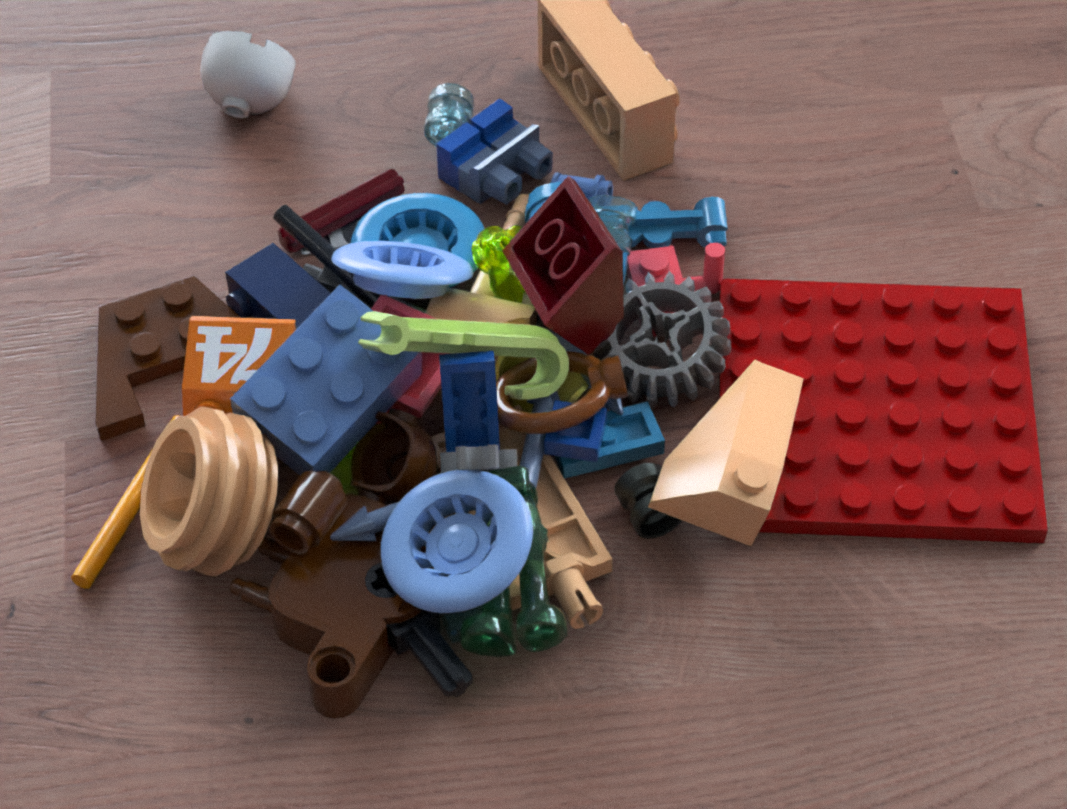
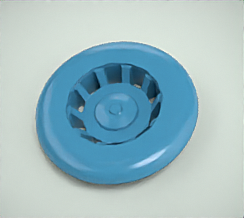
[350,193,487,288]

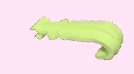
[358,311,569,400]

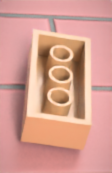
[538,0,680,181]

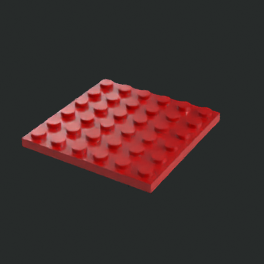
[719,278,1048,543]

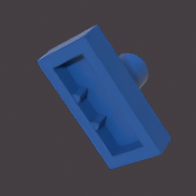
[439,351,500,452]

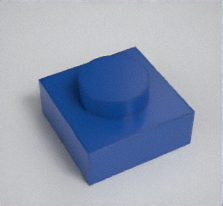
[544,400,607,462]

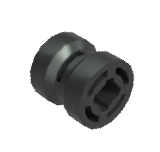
[614,463,682,539]

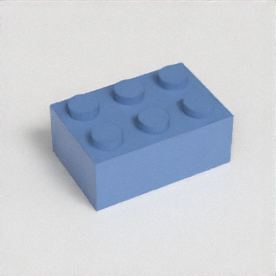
[230,285,422,475]

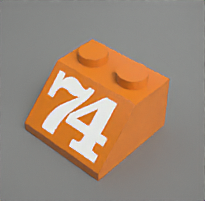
[182,316,296,417]

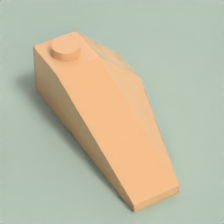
[648,360,804,546]

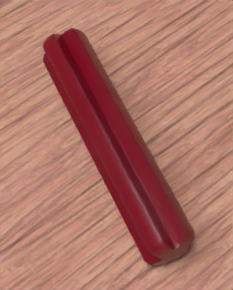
[277,169,405,253]

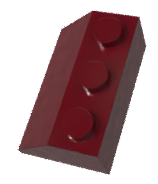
[502,176,624,355]

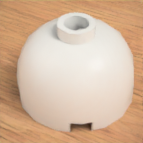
[201,31,296,118]

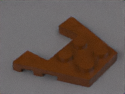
[95,276,241,441]

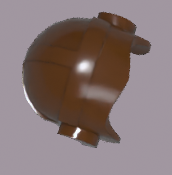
[350,408,437,505]

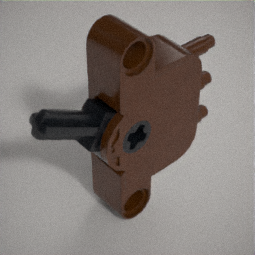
[229,494,473,719]

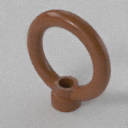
[496,351,628,434]

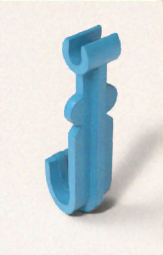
[525,182,728,248]

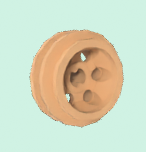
[140,406,278,577]

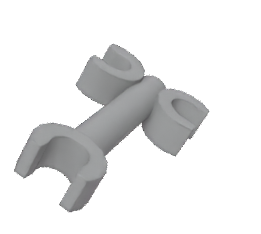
[440,445,518,473]

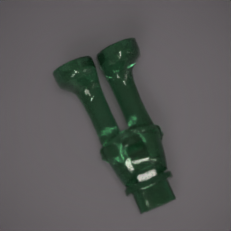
[460,466,567,657]

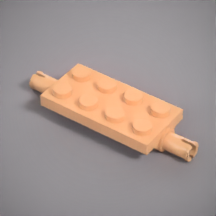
[431,388,613,629]

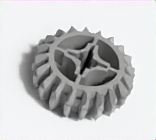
[593,271,731,409]

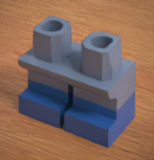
[436,99,553,205]

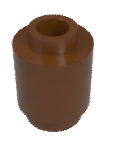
[270,471,347,554]

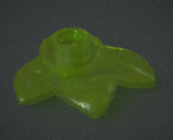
[471,225,526,303]

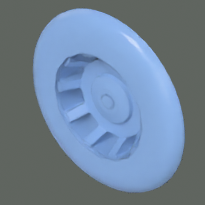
[331,241,473,299]
[381,470,533,613]

